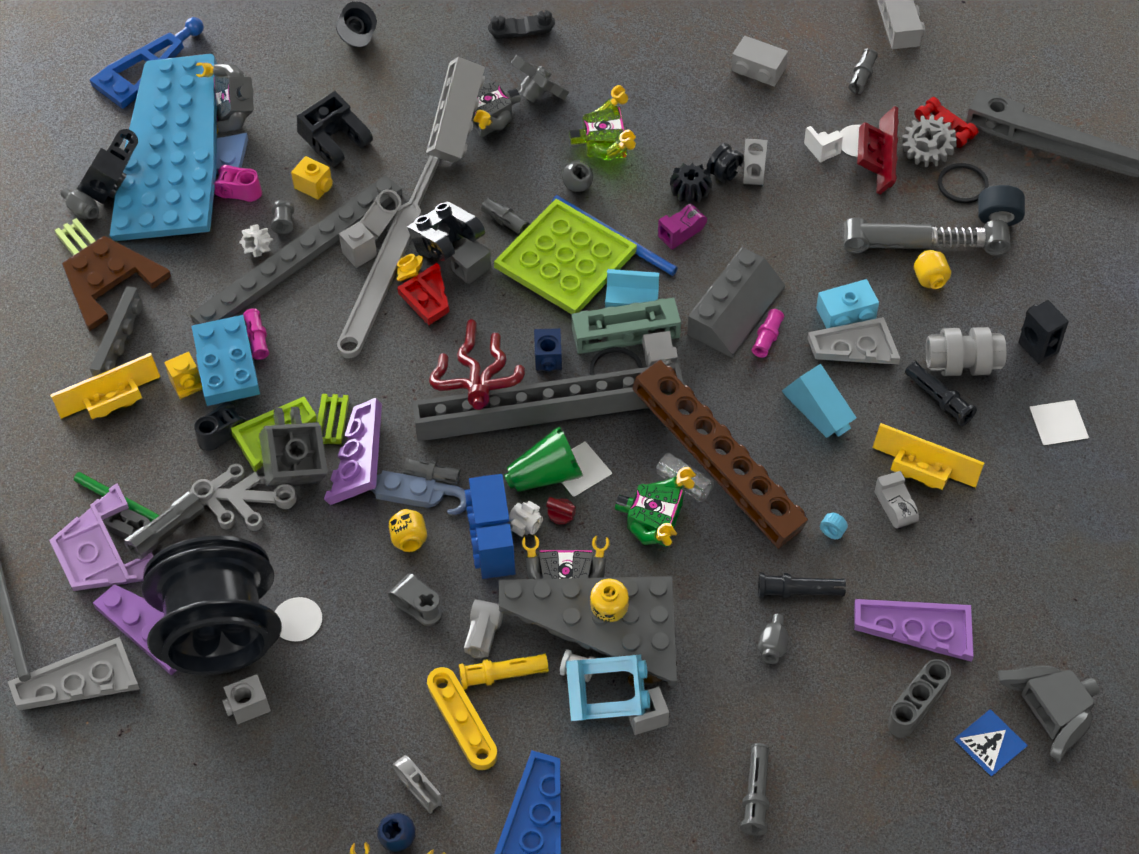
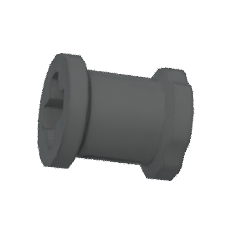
[271,200,294,234]

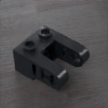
[297,91,373,167]
[77,129,138,204]
[407,201,485,261]

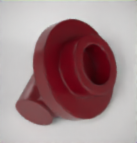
[546,497,576,524]

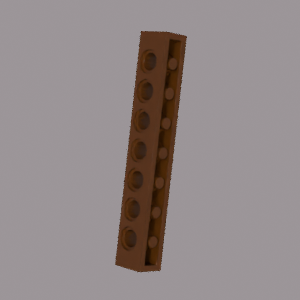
[632,359,808,549]

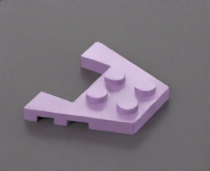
[49,483,153,591]

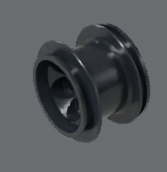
[142,536,282,675]

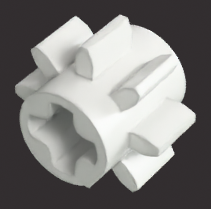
[239,224,273,257]
[509,501,543,537]

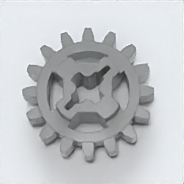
[902,115,956,167]

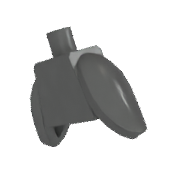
[997,665,1100,763]

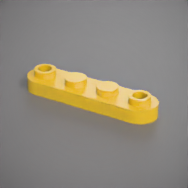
[427,667,498,770]

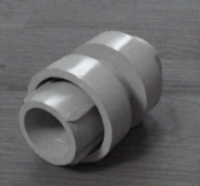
[926,327,1006,376]

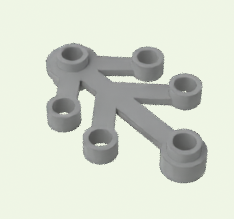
[190,464,297,531]

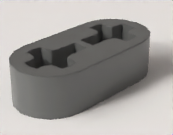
[103,509,150,539]

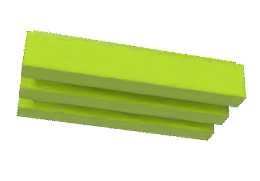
[317,394,349,445]

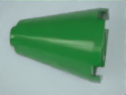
[504,427,583,492]

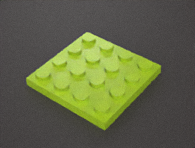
[494,199,637,314]

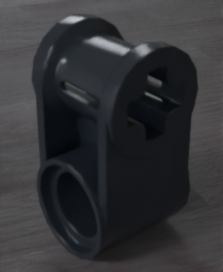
[194,402,247,451]

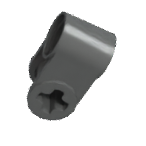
[388,573,442,626]

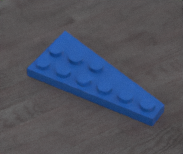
[494,750,561,854]

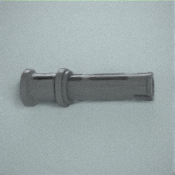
[740,743,770,836]

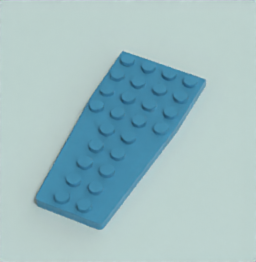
[110,54,217,241]

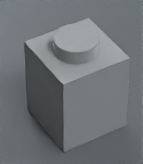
[339,221,377,268]

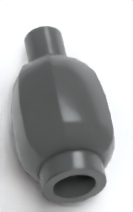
[61,188,99,220]
[758,614,789,664]

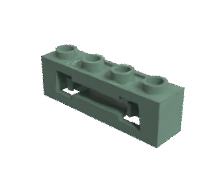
[571,298,681,354]

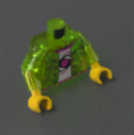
[569,85,636,161]

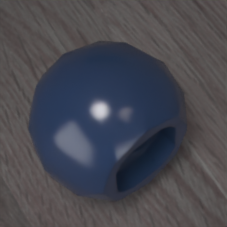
[377,813,416,852]

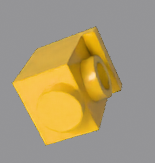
[164,352,203,399]

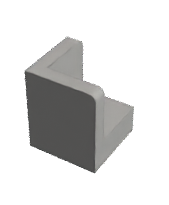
[628,687,669,735]

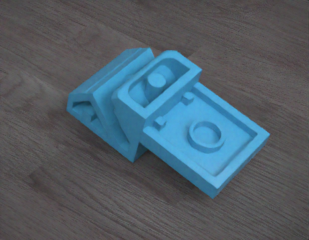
[191,315,260,406]

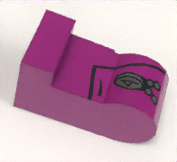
[658,204,707,250]

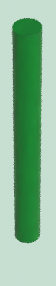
[74,472,160,522]

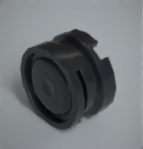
[706,143,744,183]

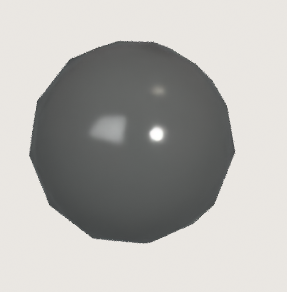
[562,161,593,192]

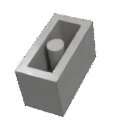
[731,36,788,87]

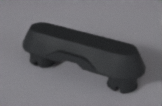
[488,10,555,39]

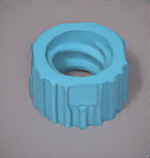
[820,513,848,540]

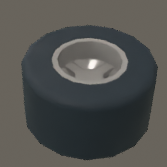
[978,185,1025,226]

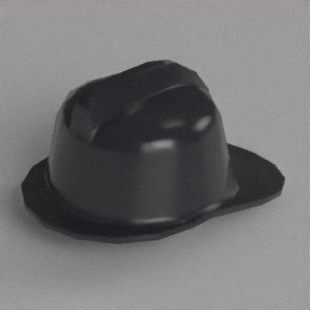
[336,1,377,47]

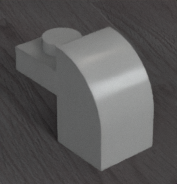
[642,331,678,367]

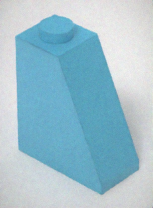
[782,364,857,438]

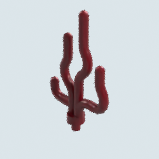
[429,319,525,410]

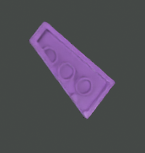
[324,398,382,505]
[93,584,177,675]
[854,599,974,662]

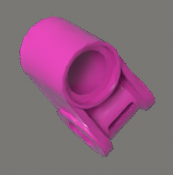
[214,165,262,202]

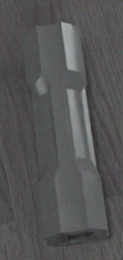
[124,492,204,560]

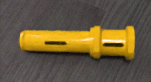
[459,653,549,690]

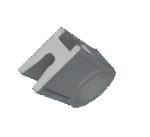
[360,189,401,240]
[392,755,442,814]

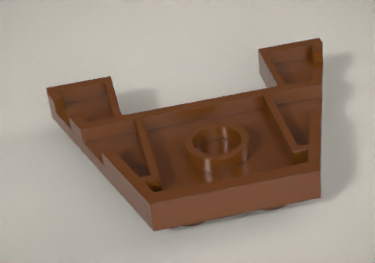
[62,236,171,331]

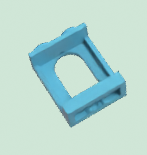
[566,655,650,721]

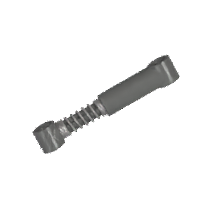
[843,217,1011,256]

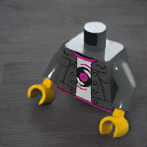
[196,62,254,134]
[471,82,521,137]
[522,535,610,579]

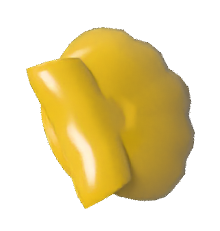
[397,254,423,282]

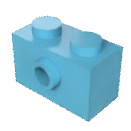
[816,279,879,329]

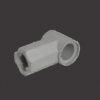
[464,599,503,659]

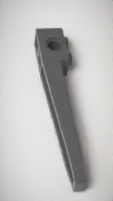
[966,89,1139,177]

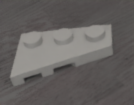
[807,317,900,365]

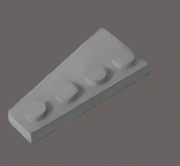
[8,637,140,711]

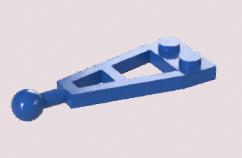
[90,17,204,109]

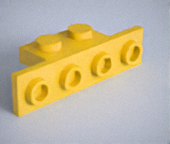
[51,353,160,419]
[872,423,984,490]

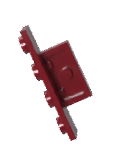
[857,106,899,195]

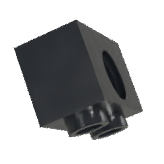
[1018,300,1069,364]

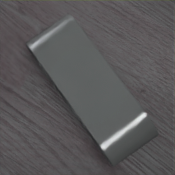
[888,659,951,738]

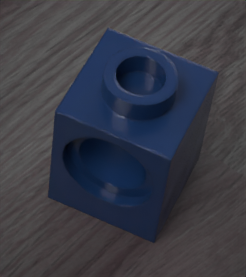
[534,328,562,371]

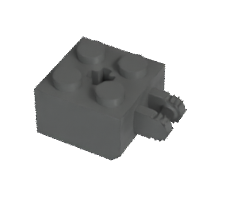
[259,407,328,487]

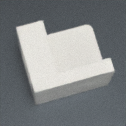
[804,126,843,162]

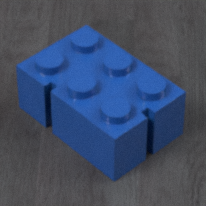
[465,474,516,579]

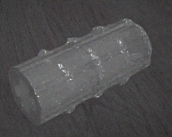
[656,453,714,502]

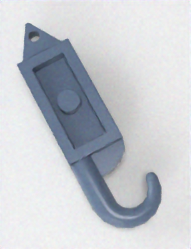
[371,470,466,515]

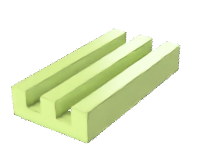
[55,218,95,255]

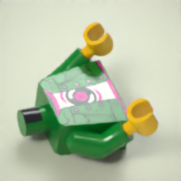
[615,467,696,547]

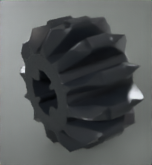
[670,161,712,204]

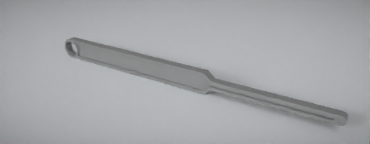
[337,155,441,358]

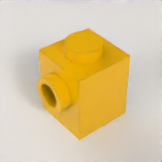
[291,156,333,200]

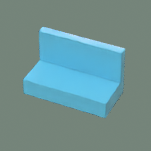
[605,269,659,308]

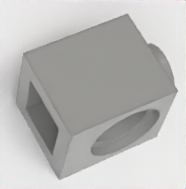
[222,674,271,725]

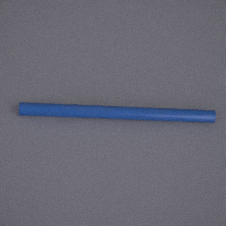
[552,195,678,276]

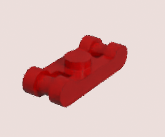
[914,97,978,148]

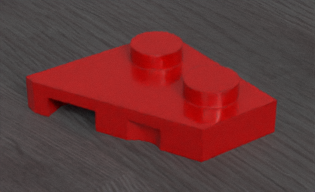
[397,263,449,325]

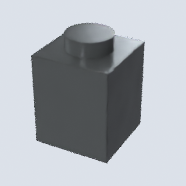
[450,240,491,285]

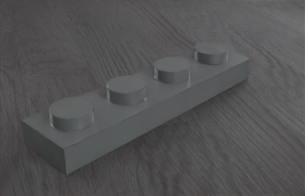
[90,286,143,377]

